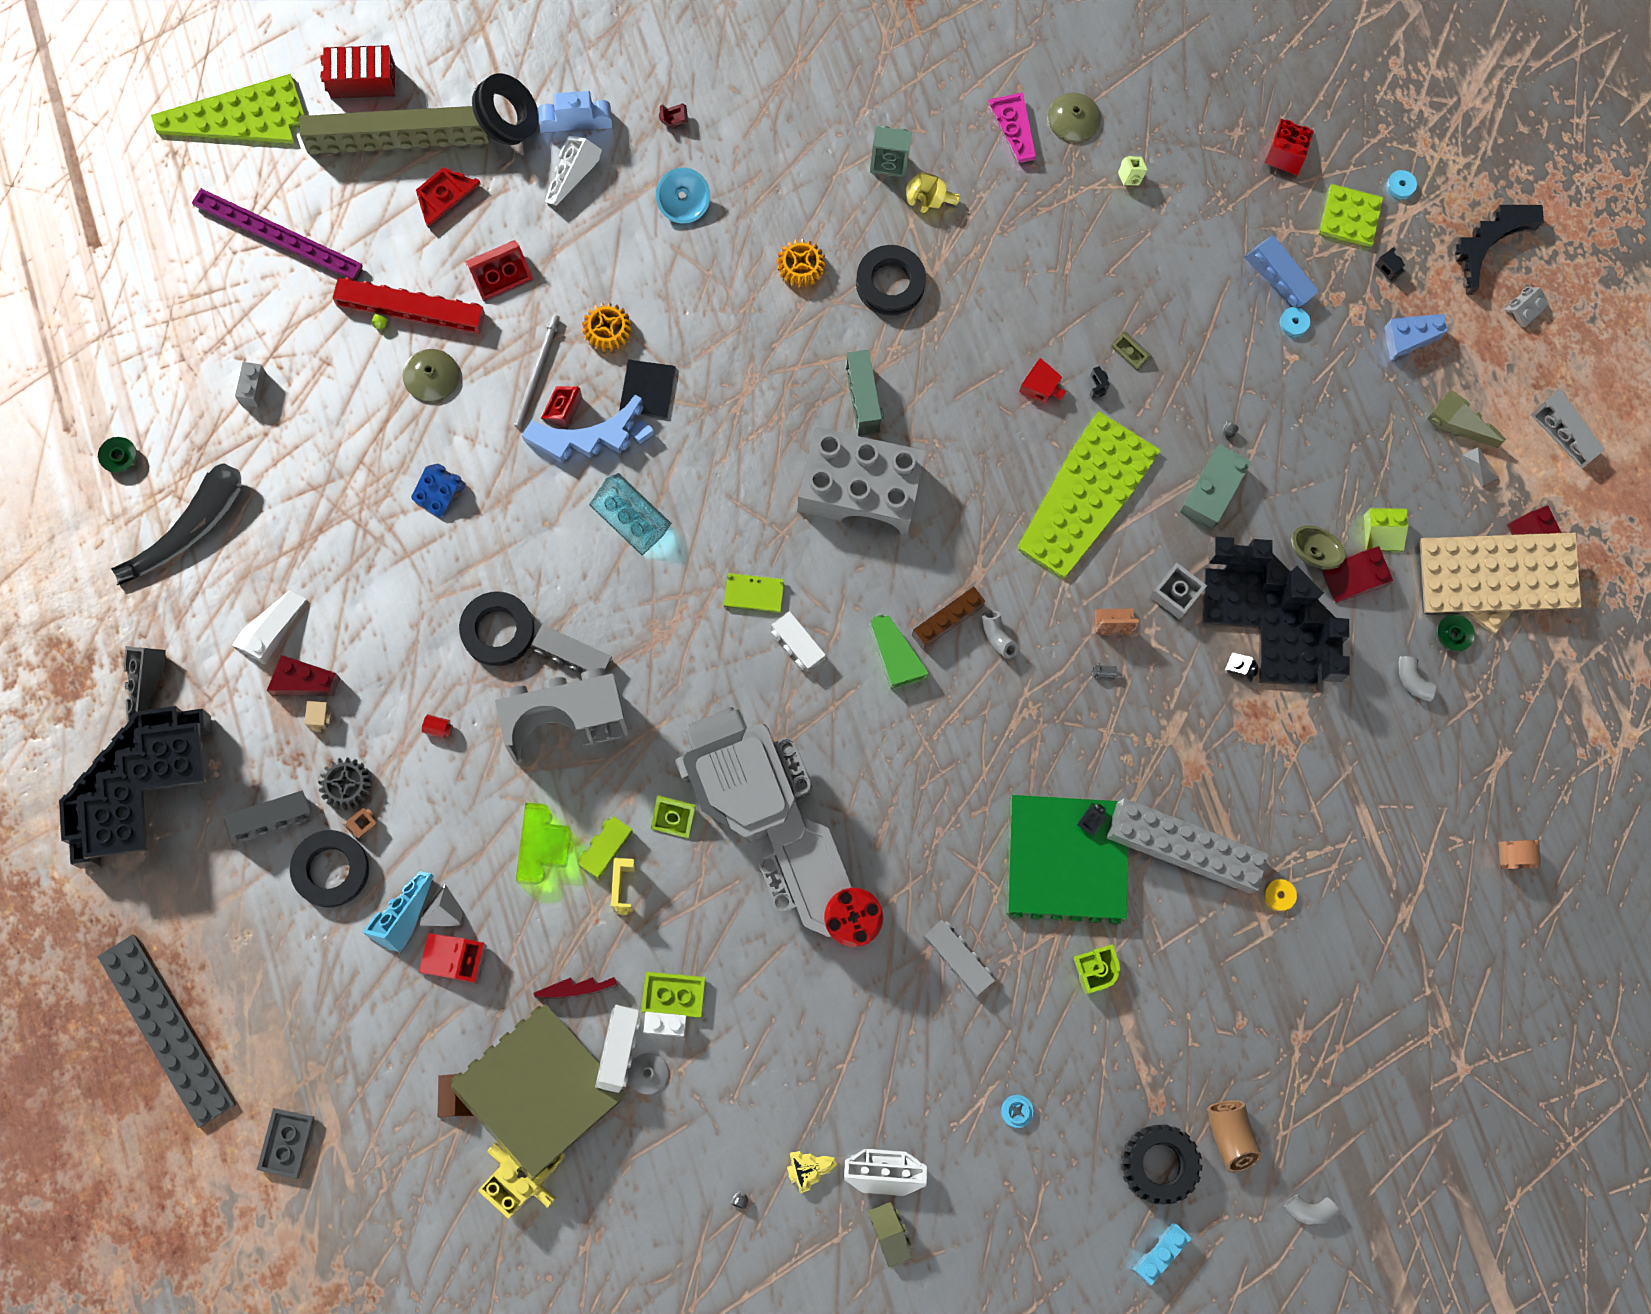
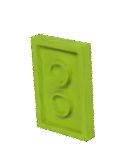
[641,972,705,1018]

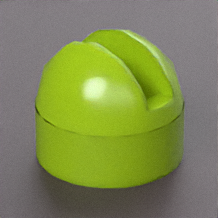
[372,314,388,330]

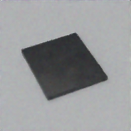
[619,359,676,418]

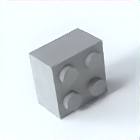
[1150,563,1207,620]

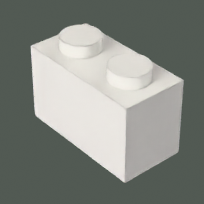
[643,1012,687,1037]

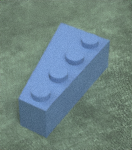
[1244,235,1319,307]

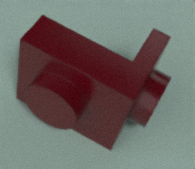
[659,103,688,128]

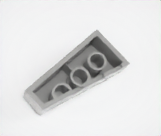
[1531,389,1605,469]

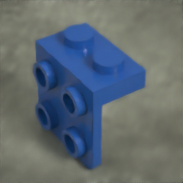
[411,464,466,517]

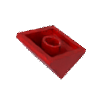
[541,386,582,430]

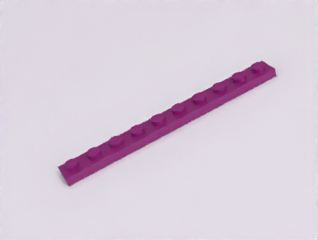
[192,188,363,280]

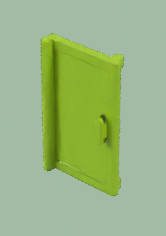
[723,573,784,613]

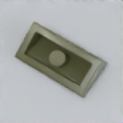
[1111,331,1152,370]

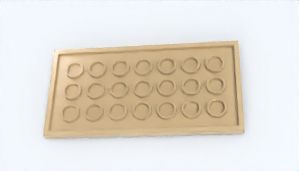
[1420,533,1581,613]

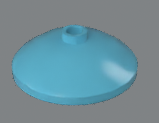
[656,168,710,223]

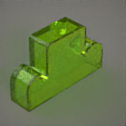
[516,802,574,885]

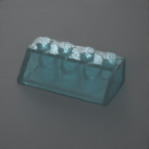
[589,473,672,555]

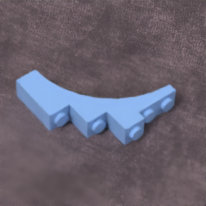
[522,395,643,463]

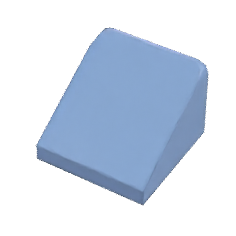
[629,420,654,445]

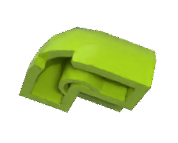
[1073,944,1120,994]

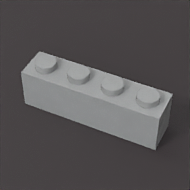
[532,624,613,674]
[923,920,995,997]

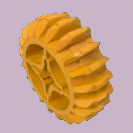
[776,239,826,288]
[582,302,632,352]

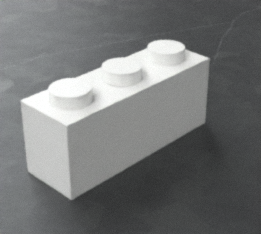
[771,611,825,673]

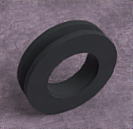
[472,73,539,145]
[856,245,926,316]
[459,591,534,666]
[290,830,369,908]

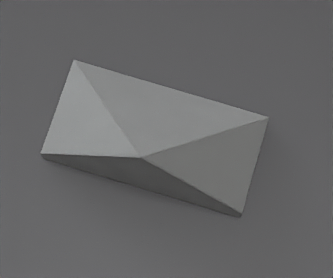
[1462,447,1498,487]

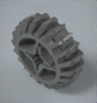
[318,757,373,811]

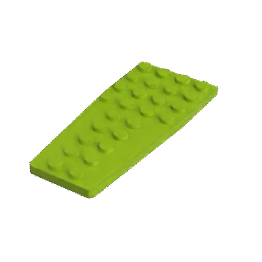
[1018,411,1161,578]

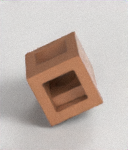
[343,808,376,839]

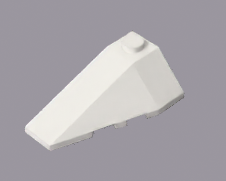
[545,136,602,206]
[232,590,307,665]

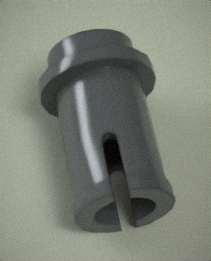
[1092,663,1117,678]

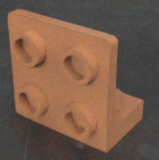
[1095,608,1140,635]

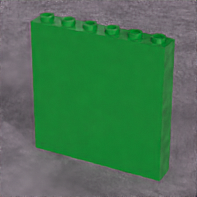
[1006,795,1128,924]

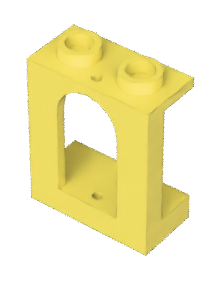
[611,858,636,915]

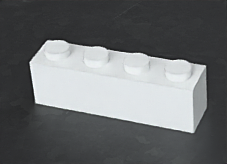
[595,1005,641,1093]

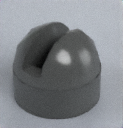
[1222,421,1239,437]
[730,1192,748,1210]

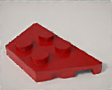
[416,167,481,228]

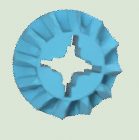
[1001,1095,1033,1128]

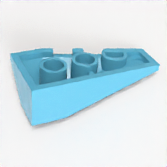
[362,871,433,952]

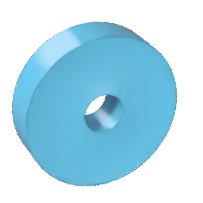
[1386,170,1417,199]
[1279,307,1310,337]

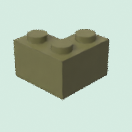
[868,1202,913,1267]

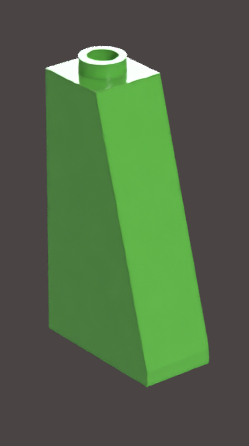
[869,615,928,689]

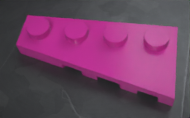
[988,92,1036,163]

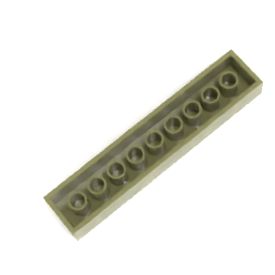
[299,106,489,155]

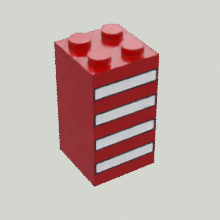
[320,45,396,99]

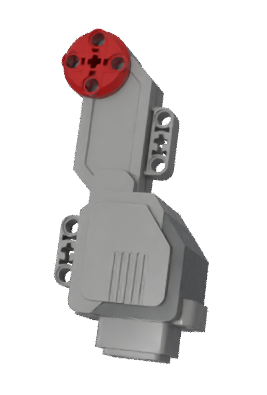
[675,707,884,947]

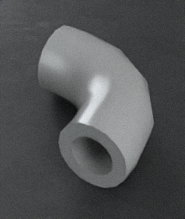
[982,610,1019,659]
[1398,656,1436,702]
[1283,1194,1341,1225]

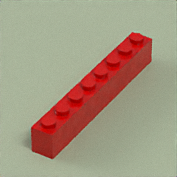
[332,278,485,334]

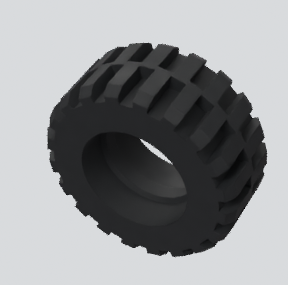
[1121,1124,1203,1205]

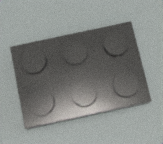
[257,1108,314,1179]

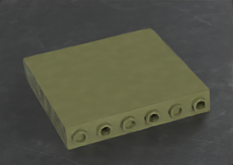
[450,1004,626,1181]

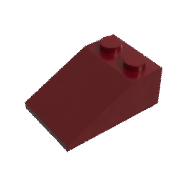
[1321,546,1394,603]

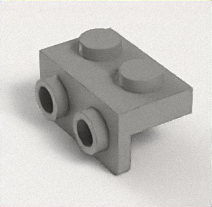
[1504,287,1549,327]

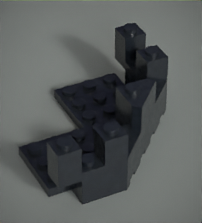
[1203,536,1350,686]
[59,706,212,869]

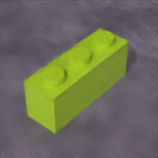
[578,816,633,880]

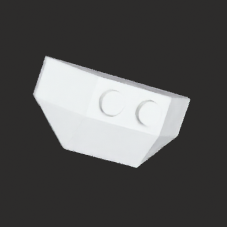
[844,1149,927,1196]

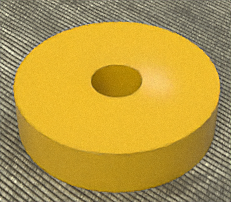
[1264,879,1297,911]

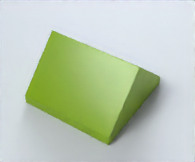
[651,796,696,839]

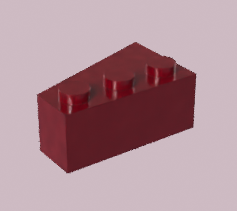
[267,655,341,696]

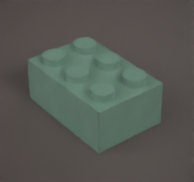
[870,126,912,177]

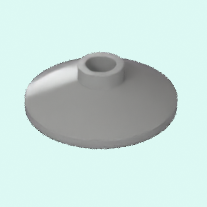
[628,1053,668,1094]

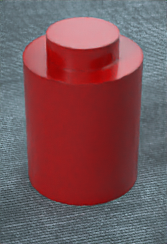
[421,714,453,739]

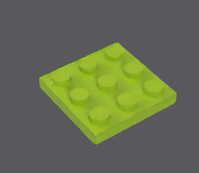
[1319,184,1383,248]

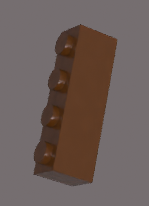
[912,586,985,650]

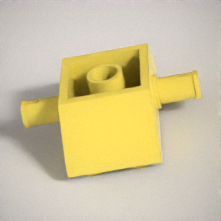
[478,1142,565,1219]

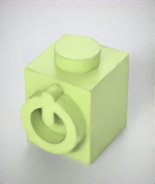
[1118,156,1147,185]

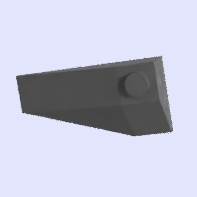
[124,646,167,723]

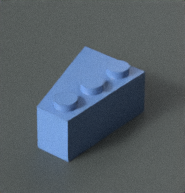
[1384,314,1448,361]

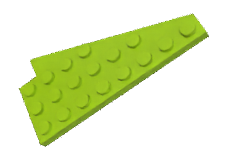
[151,73,305,143]

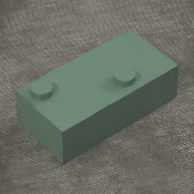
[845,350,884,435]
[1180,444,1252,530]

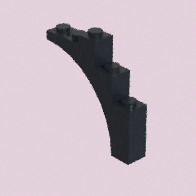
[1453,205,1544,295]

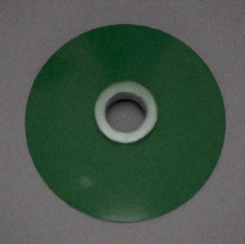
[98,436,137,473]
[1437,615,1475,652]

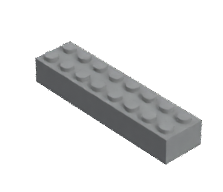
[1106,798,1269,894]

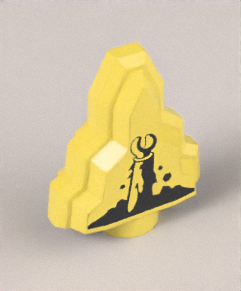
[787,1151,837,1194]

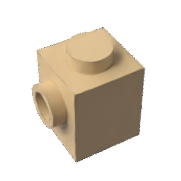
[304,701,332,732]

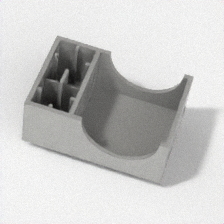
[797,427,926,535]
[495,668,628,762]

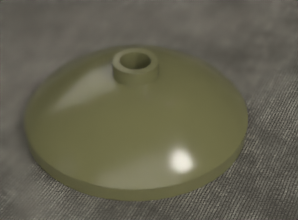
[1047,93,1101,142]
[403,349,459,402]
[1291,525,1345,569]

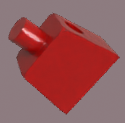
[1019,358,1067,403]

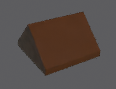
[437,1074,474,1117]

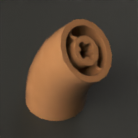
[1207,1100,1262,1173]

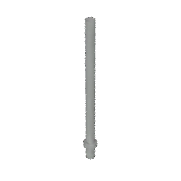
[514,315,560,428]

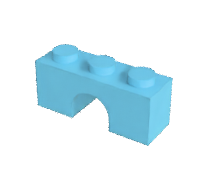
[1132,1223,1192,1285]

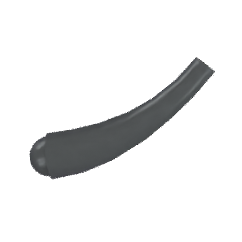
[111,463,242,586]

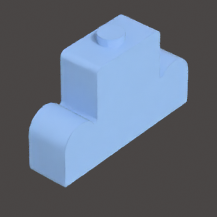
[538,91,612,133]

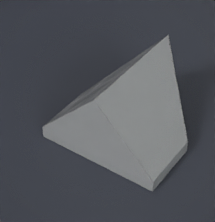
[420,885,463,926]

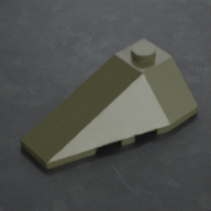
[1427,389,1506,448]

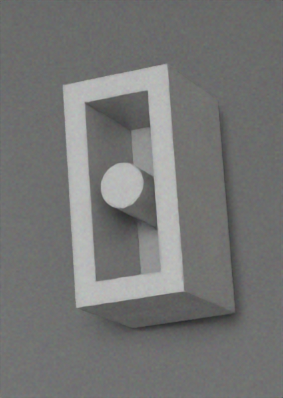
[235,362,266,407]

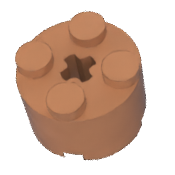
[1498,840,1541,869]

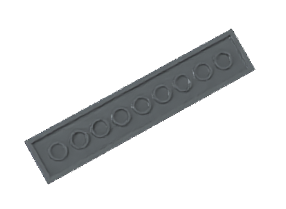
[97,934,236,1128]

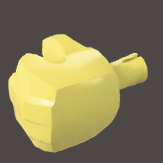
[905,172,960,213]

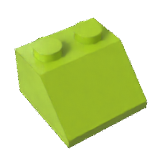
[1363,508,1408,551]

